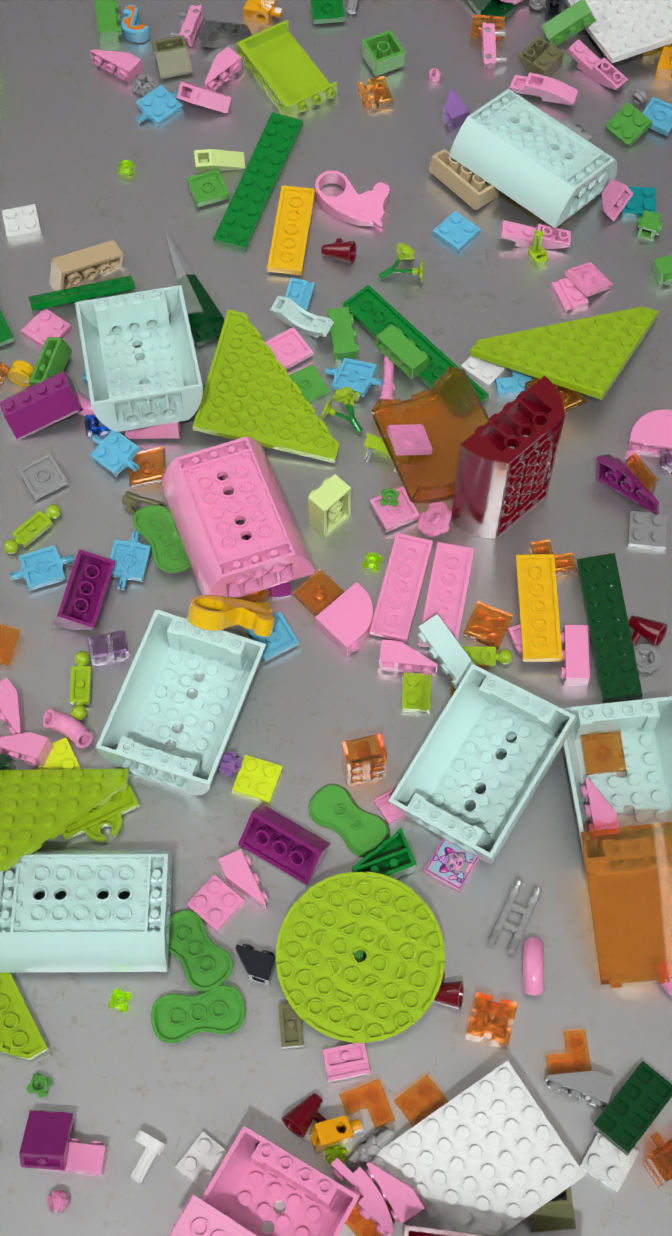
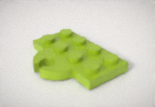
[62,782,140,843]

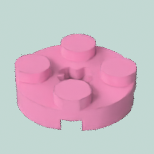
[418,501,452,537]

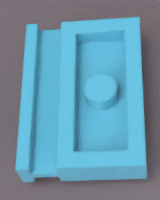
[285,277,315,311]

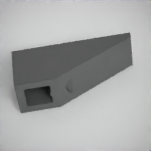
[198,20,252,48]

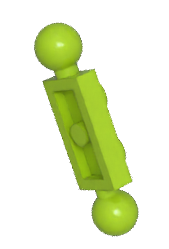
[3,504,61,554]
[461,646,513,667]
[69,651,92,720]

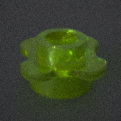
[117,160,135,176]
[362,553,383,572]
[108,989,132,1013]
[325,1146,347,1165]

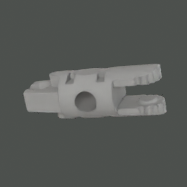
[344,1126,395,1173]

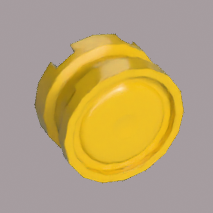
[7,360,34,387]

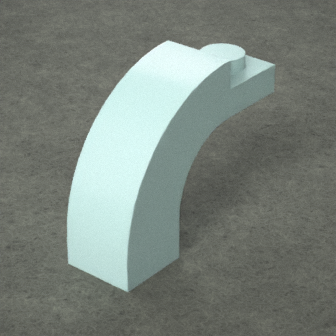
[270,296,334,338]

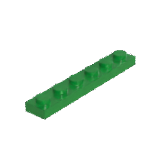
[28,275,135,311]

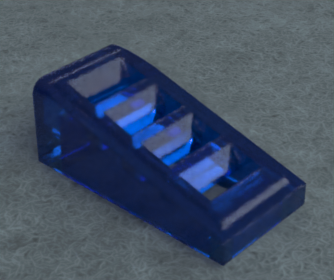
[84,415,124,437]

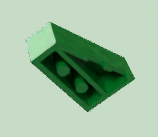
[351,828,417,879]

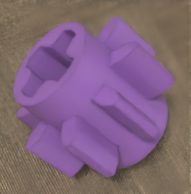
[218,751,242,777]

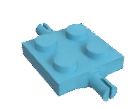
[136,85,183,127]
[325,357,384,397]
[90,430,141,477]
[109,531,152,590]
[10,545,74,591]

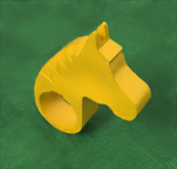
[187,595,275,637]

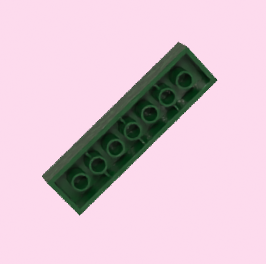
[577,553,642,704]

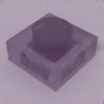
[660,449,672,474]

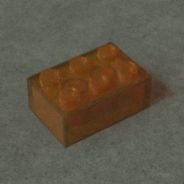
[341,734,387,786]

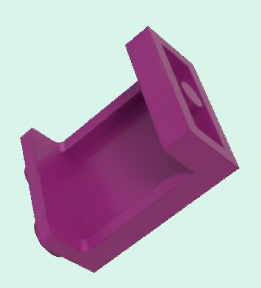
[19,1110,74,1170]

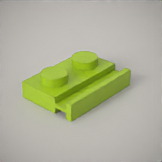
[402,673,432,713]

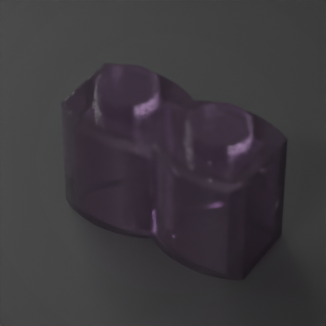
[87,631,130,666]

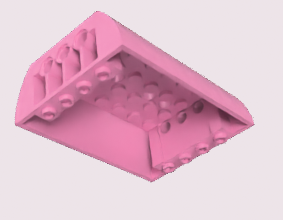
[162,436,315,598]
[201,1126,360,1236]

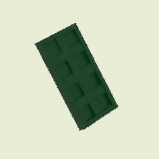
[592,1061,672,1156]

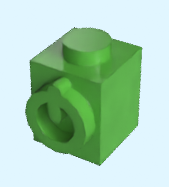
[636,210,663,241]

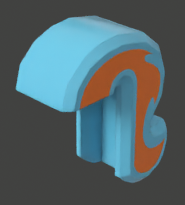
[121,5,151,43]

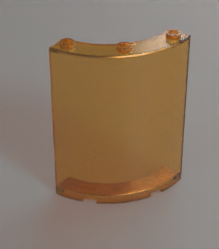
[370,367,489,504]
[581,822,672,988]

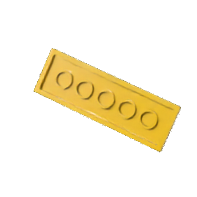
[267,185,315,275]
[515,554,562,662]

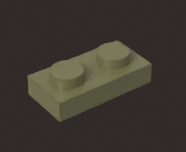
[278,1004,303,1049]

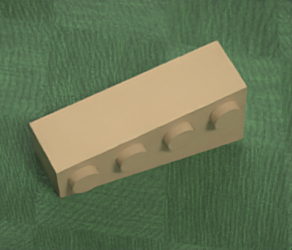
[429,149,500,211]
[49,240,124,291]

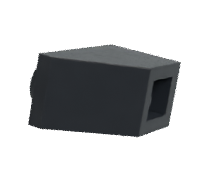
[235,944,276,986]

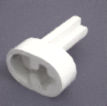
[130,1130,166,1183]

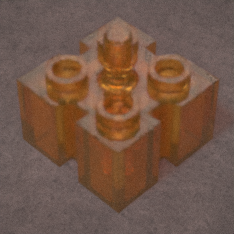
[465,992,518,1050]
[643,1132,672,1188]

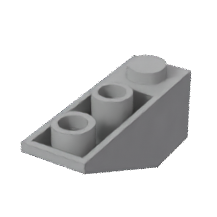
[544,1070,616,1108]

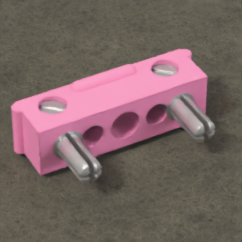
[171,5,205,47]
[481,22,507,70]

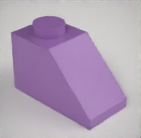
[442,89,470,130]

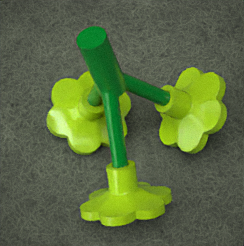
[379,243,424,283]
[321,387,363,434]

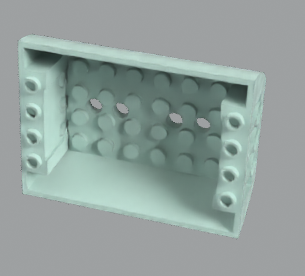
[449,89,617,228]
[75,285,203,432]
[96,609,266,795]
[388,664,577,863]
[562,696,672,875]
[0,849,173,973]

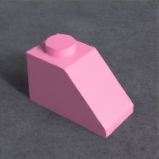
[602,179,633,222]

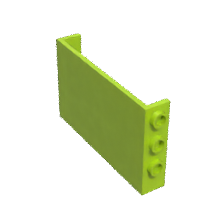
[237,20,338,117]

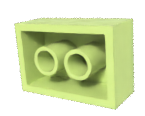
[308,474,351,539]

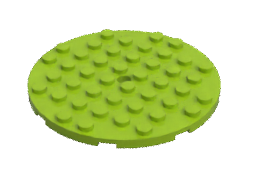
[276,872,445,1043]

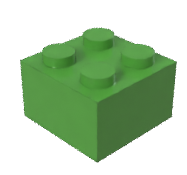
[361,30,405,77]

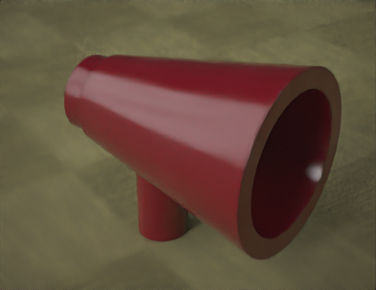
[321,238,357,264]
[628,616,668,647]
[433,973,464,1010]
[282,1093,327,1138]

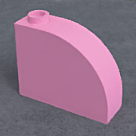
[627,410,672,458]
[315,582,373,655]

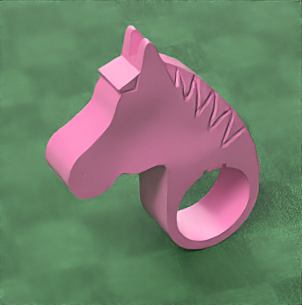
[315,170,390,232]

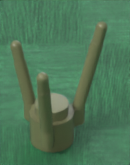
[122,491,166,515]

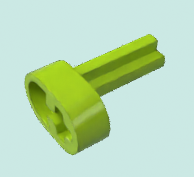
[528,230,548,268]

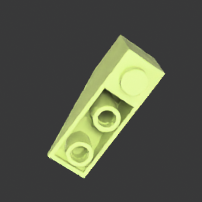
[194,149,246,174]

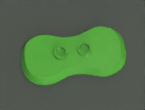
[133,505,191,573]
[308,784,390,857]
[169,909,233,991]
[151,985,245,1043]

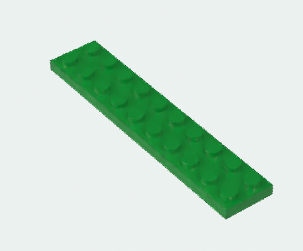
[213,112,303,252]
[342,285,489,419]

